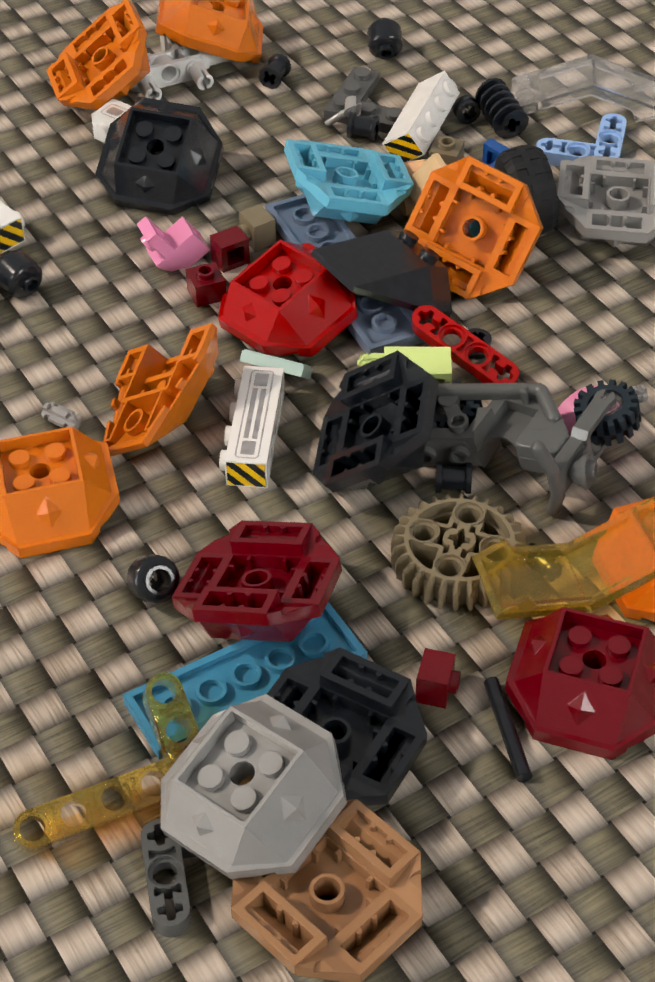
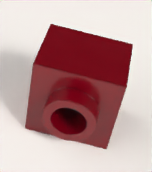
[210,226,250,273]
[185,262,226,307]
[415,648,461,709]

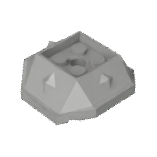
[557,156,655,248]
[161,694,347,879]

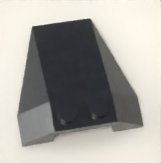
[311,229,452,317]

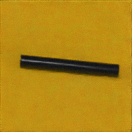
[484,677,533,783]

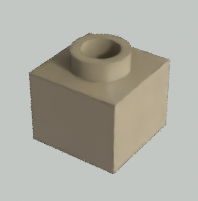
[428,136,465,165]
[238,204,276,252]

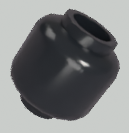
[367,18,403,59]
[0,251,43,298]
[127,554,180,604]

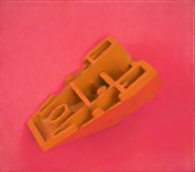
[103,323,219,456]

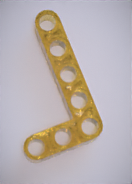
[12,672,199,852]

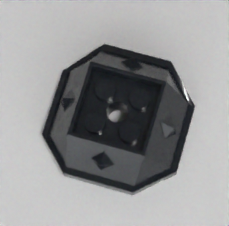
[95,98,224,215]
[313,350,439,493]
[267,647,427,806]

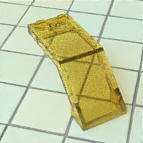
[472,496,655,620]

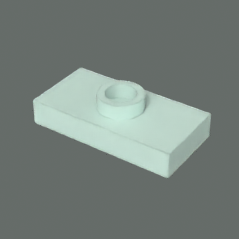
[240,349,313,379]

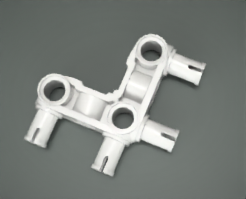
[130,35,231,100]

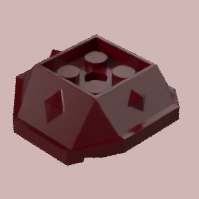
[172,520,342,642]
[505,607,655,760]

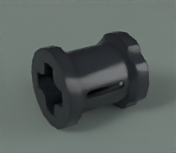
[258,53,291,89]
[346,112,380,142]
[435,462,472,494]

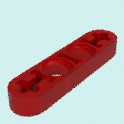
[411,305,519,383]

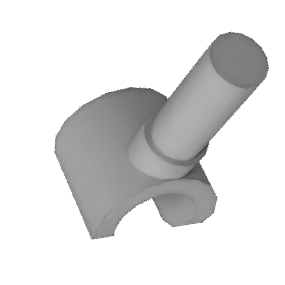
[324,96,362,127]

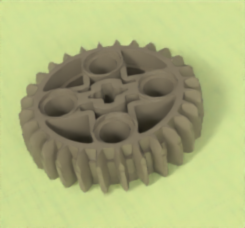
[391,493,527,611]

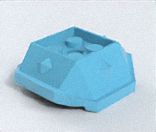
[284,139,414,224]

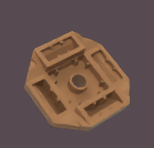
[231,799,423,982]

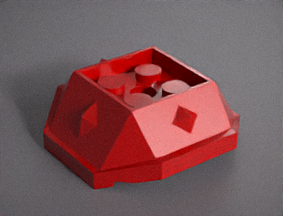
[218,240,357,357]

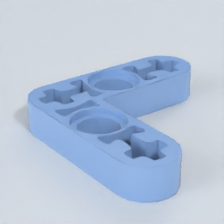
[536,113,627,166]

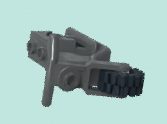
[423,379,641,516]

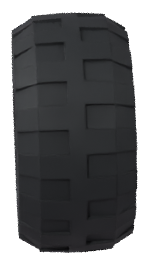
[494,144,559,235]

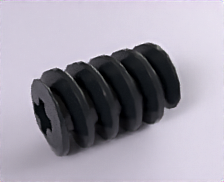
[475,78,529,138]

